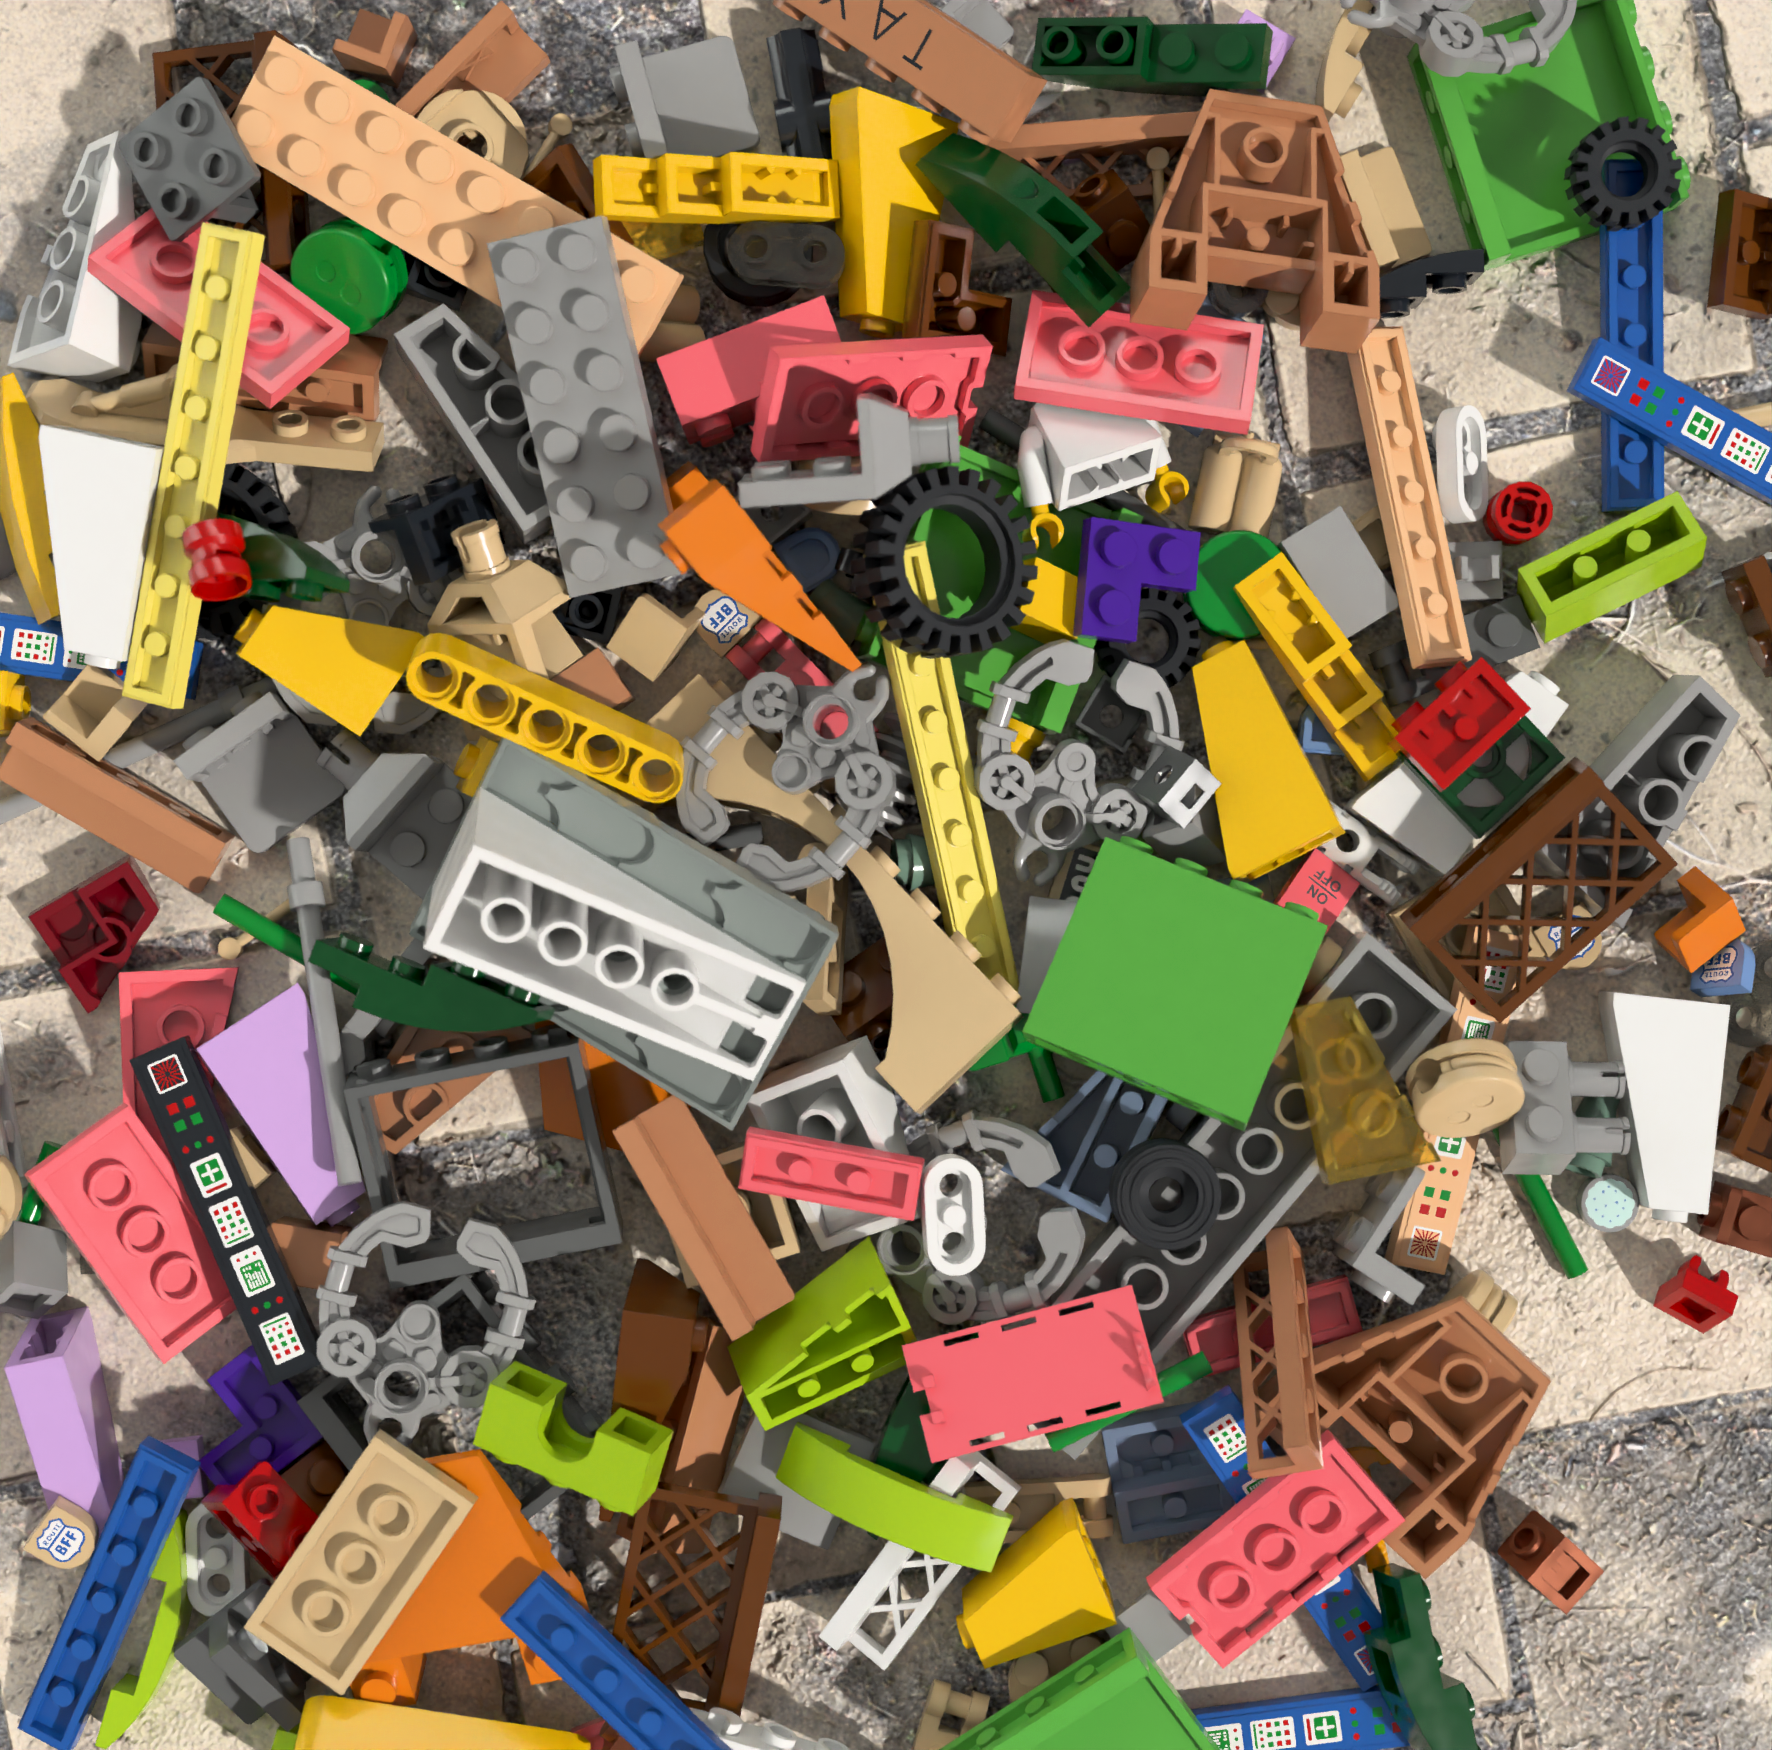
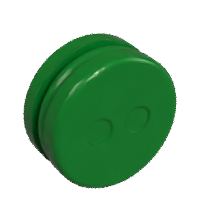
[290,217,408,334]
[1181,530,1285,641]

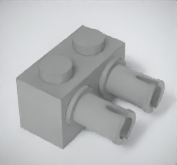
[1499,1041,1631,1175]

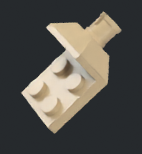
[427,519,571,741]

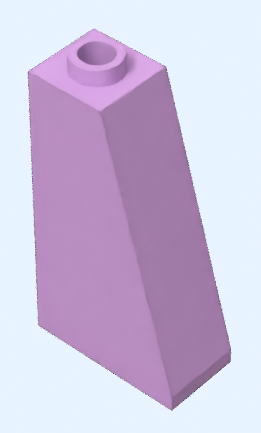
[195,983,366,1227]
[4,1306,124,1556]

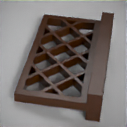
[152,30,311,277]
[1399,757,1678,1024]
[612,1482,782,1717]

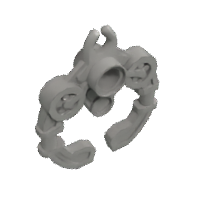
[1340,0,1577,77]
[262,485,462,735]
[973,639,1185,887]
[676,663,897,892]
[846,1110,1086,1325]
[316,1201,536,1447]

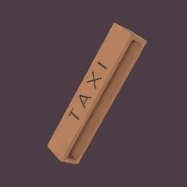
[772,0,1048,145]

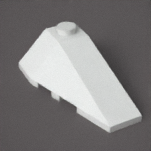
[8,130,142,382]

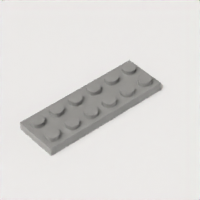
[487,216,686,598]

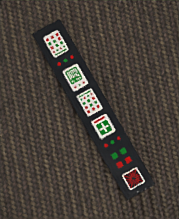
[130,1036,321,1386]

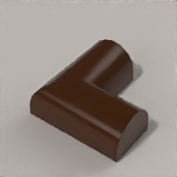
[902,219,1012,357]

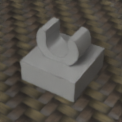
[1448,541,1504,602]

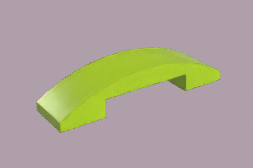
[775,1422,1013,1572]
[95,1509,193,1749]

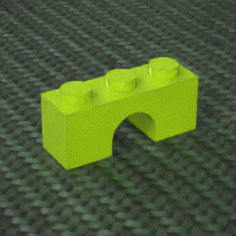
[473,1361,674,1516]

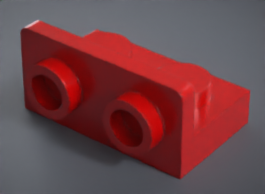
[1387,657,1531,792]
[201,1461,319,1581]

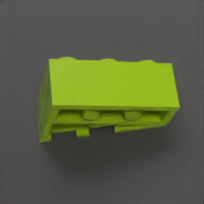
[727,1236,918,1431]

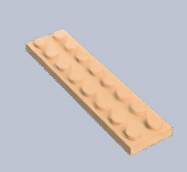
[231,35,685,358]

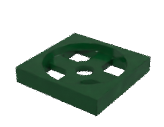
[1396,715,1565,839]

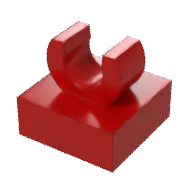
[1653,1255,1738,1334]

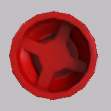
[1483,481,1553,546]
[182,519,252,601]

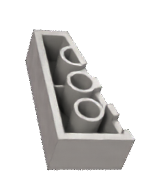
[394,304,553,545]
[1534,674,1741,929]

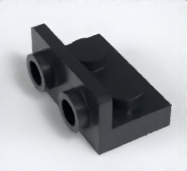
[368,474,505,586]

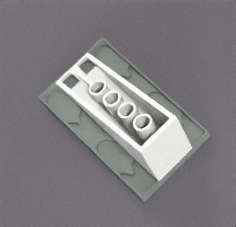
[409,737,839,1131]

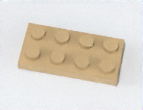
[244,1429,479,1696]

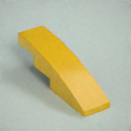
[593,152,840,224]
[0,373,60,625]
[1233,552,1400,782]

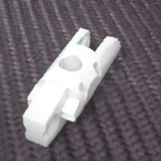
[1317,800,1422,906]

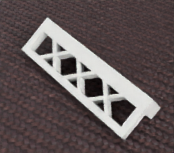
[819,1451,1022,1671]

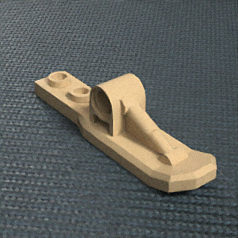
[25,364,384,472]

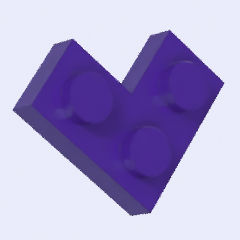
[1073,517,1201,644]
[198,1345,323,1486]

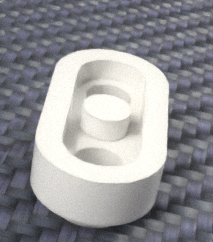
[1432,405,1488,524]
[920,1154,986,1276]
[185,1503,250,1617]

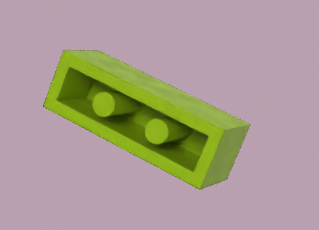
[1517,491,1707,644]

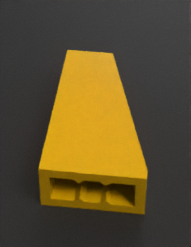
[829,86,959,339]
[1192,640,1346,883]

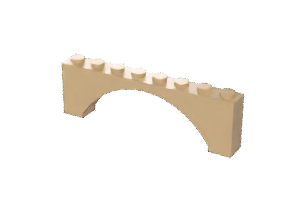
[612,674,1023,1114]

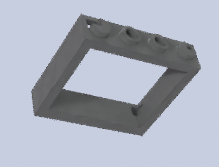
[343,1024,623,1289]
[296,1271,605,1520]

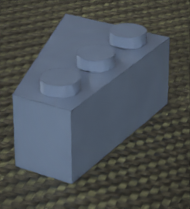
[1000,1071,1169,1223]

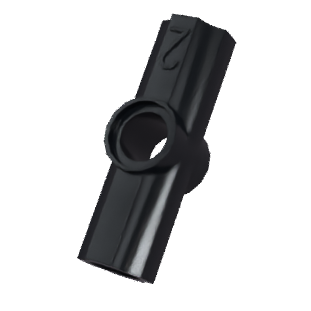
[766,28,832,160]

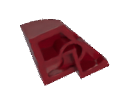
[28,854,160,1013]

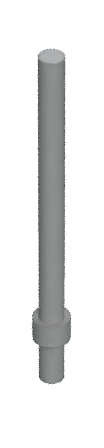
[0,676,280,825]
[286,837,362,1186]

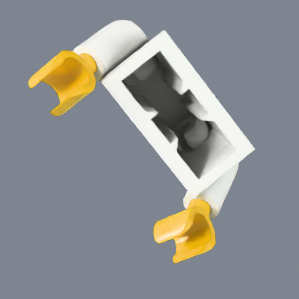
[1018,402,1189,549]

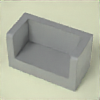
[1277,506,1399,638]

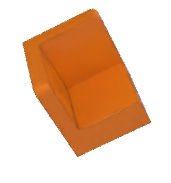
[1654,866,1746,973]

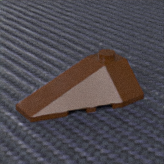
[599,1258,709,1522]

